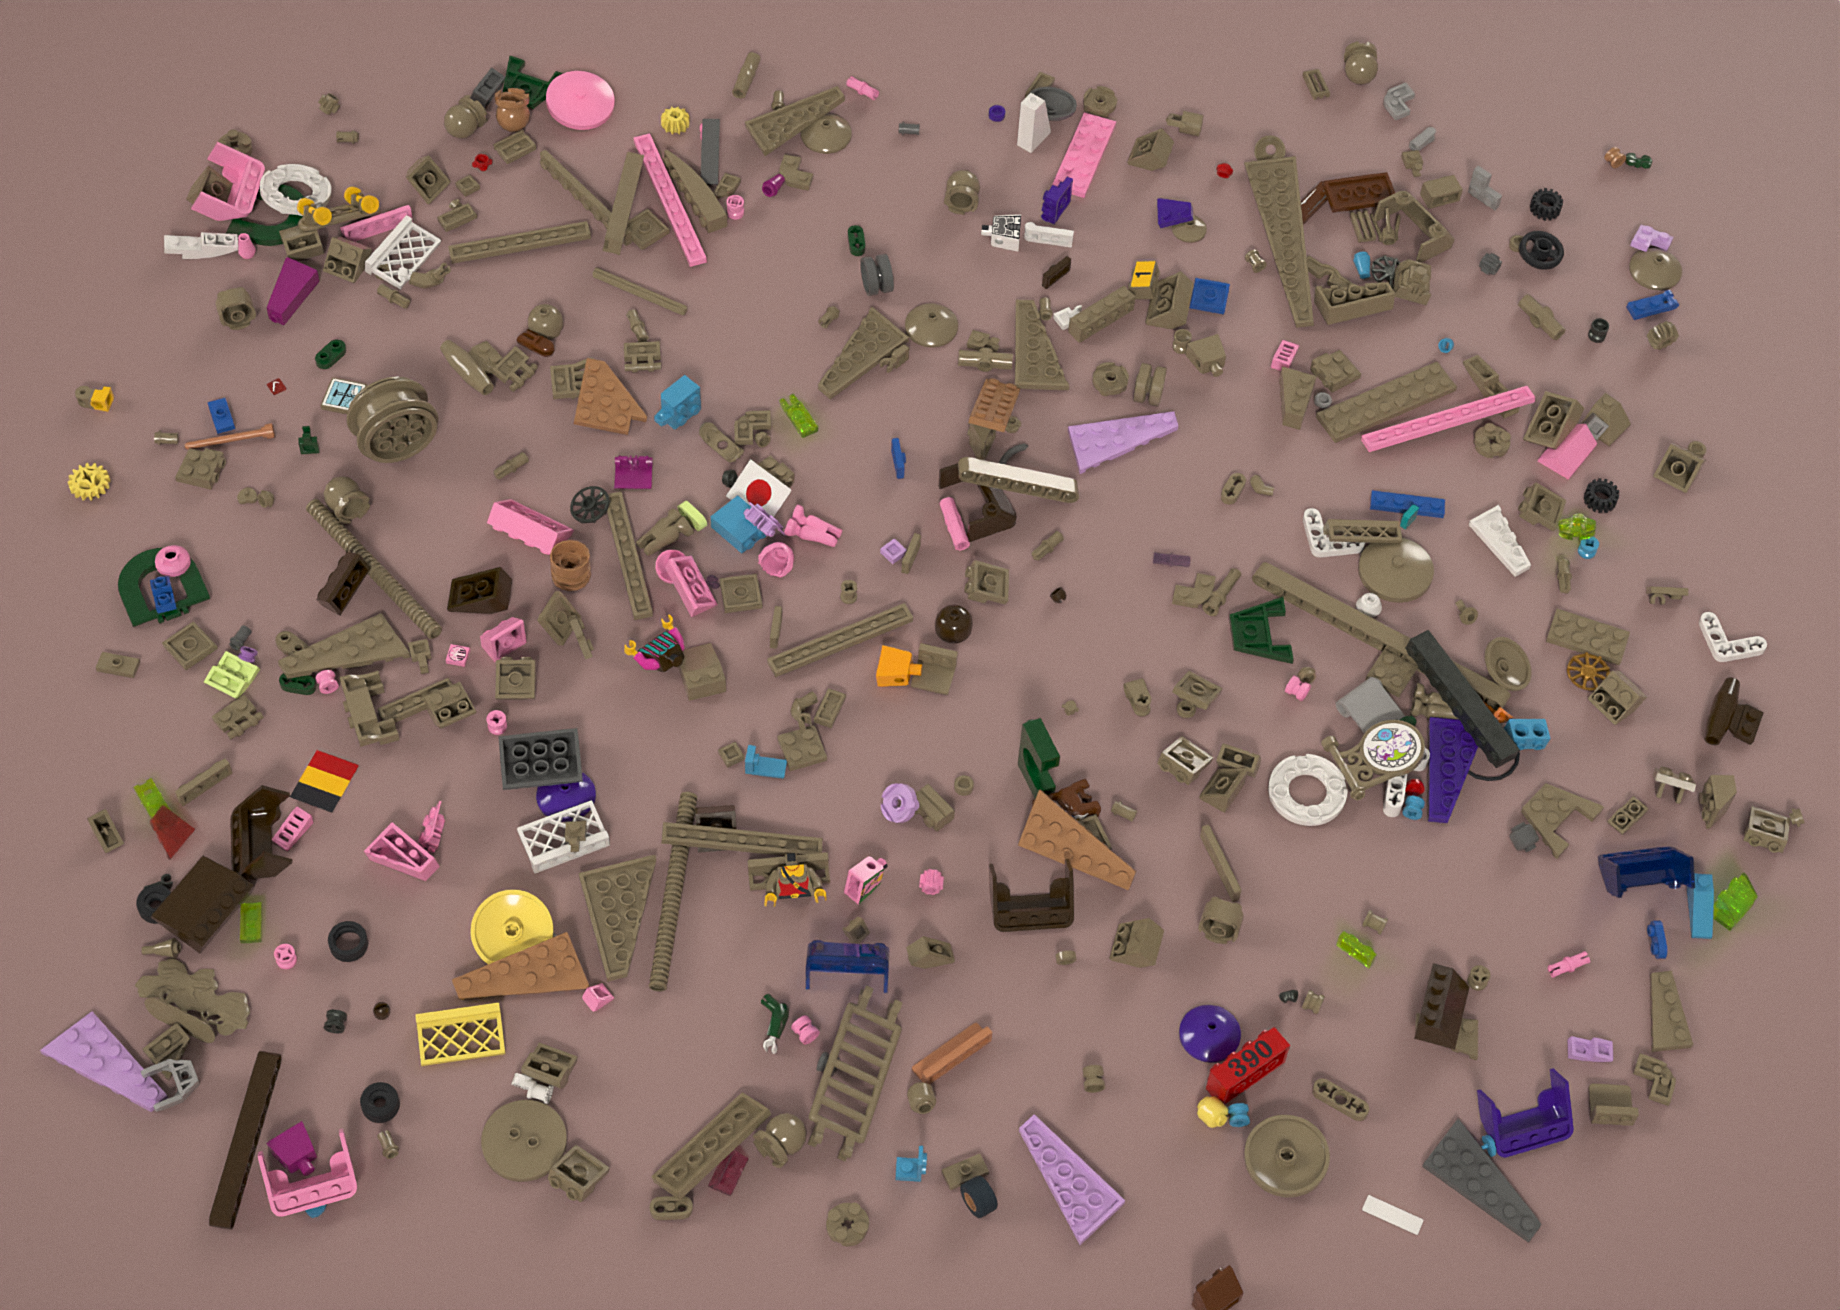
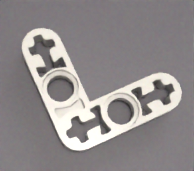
[1303,508,1365,557]
[1699,612,1767,662]

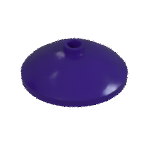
[536,772,596,822]
[1179,1005,1241,1063]

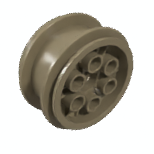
[346,376,438,463]

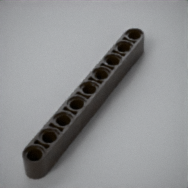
[209,1051,282,1230]

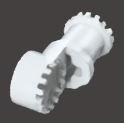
[511,1073,554,1104]

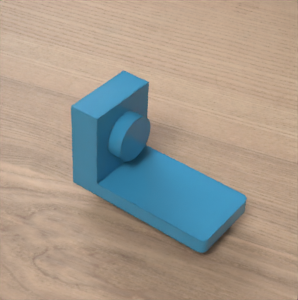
[745,745,787,779]
[895,1146,927,1182]

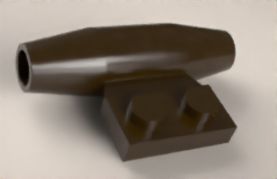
[1704,677,1764,746]

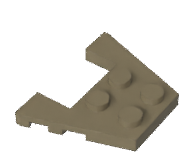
[1521,783,1604,859]

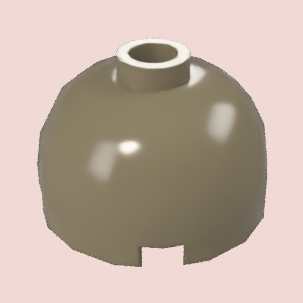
[527,304,564,340]

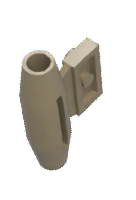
[440,340,503,395]

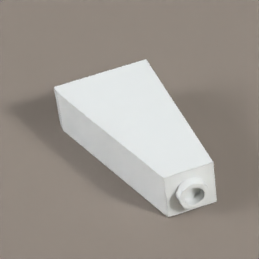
[1017,93,1051,153]

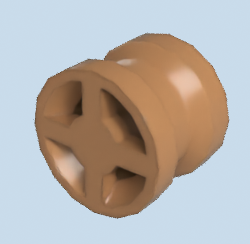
[1604,147,1626,169]

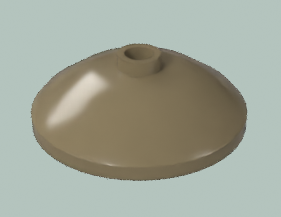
[801,113,852,154]
[1629,248,1682,290]
[905,303,958,347]
[1485,637,1531,691]

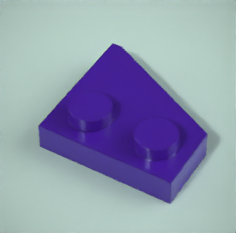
[1157,198,1194,228]

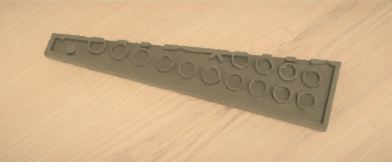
[1244,156,1314,328]

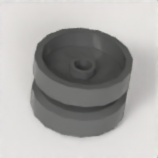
[860,253,894,296]

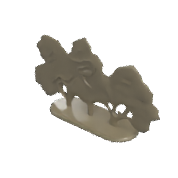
[135,958,250,1043]

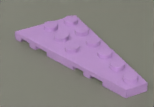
[1068,411,1178,474]
[40,1012,169,1112]
[1019,1115,1125,1245]

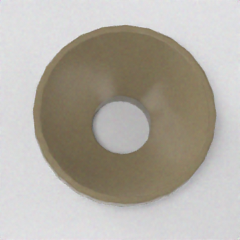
[1254,135,1286,161]

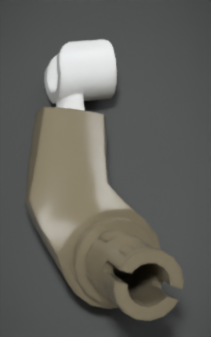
[398,263,451,289]

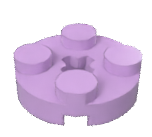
[881,783,919,823]

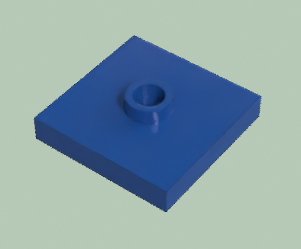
[1190,278,1230,314]

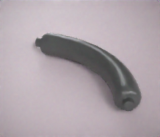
[999,443,1028,465]

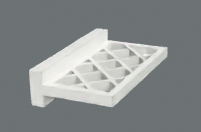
[365,215,441,290]
[517,800,610,874]

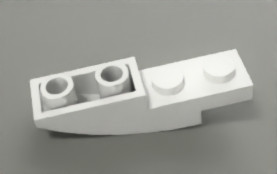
[164,232,238,259]

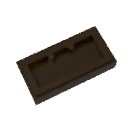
[1042,256,1071,289]

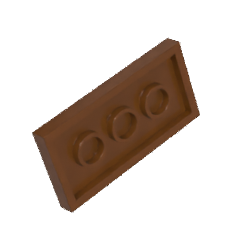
[1322,172,1395,213]

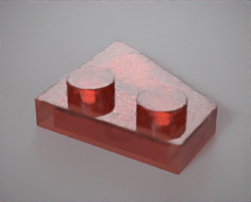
[149,805,195,860]

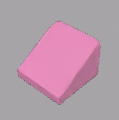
[582,983,614,1012]

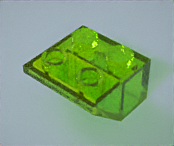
[1713,872,1758,931]

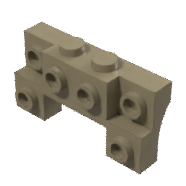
[339,671,400,747]

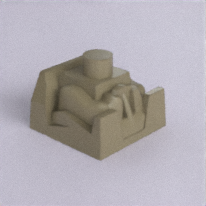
[1394,259,1431,305]

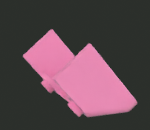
[191,142,265,221]
[257,1129,357,1217]

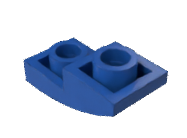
[150,576,177,613]

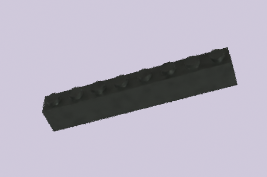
[1405,630,1520,768]

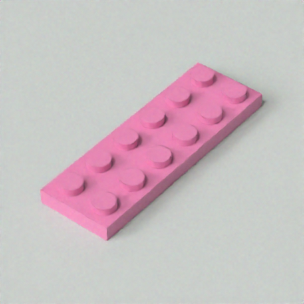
[1052,112,1116,198]

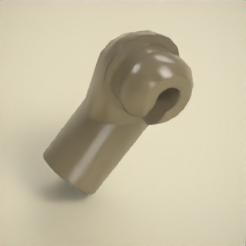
[1250,475,1274,496]

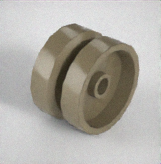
[1133,363,1167,407]

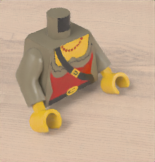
[764,853,827,907]

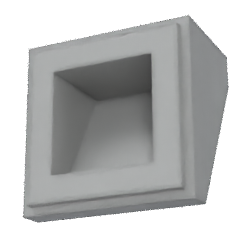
[1583,413,1609,440]

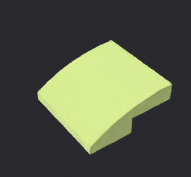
[204,651,260,699]

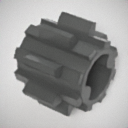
[1479,253,1502,275]

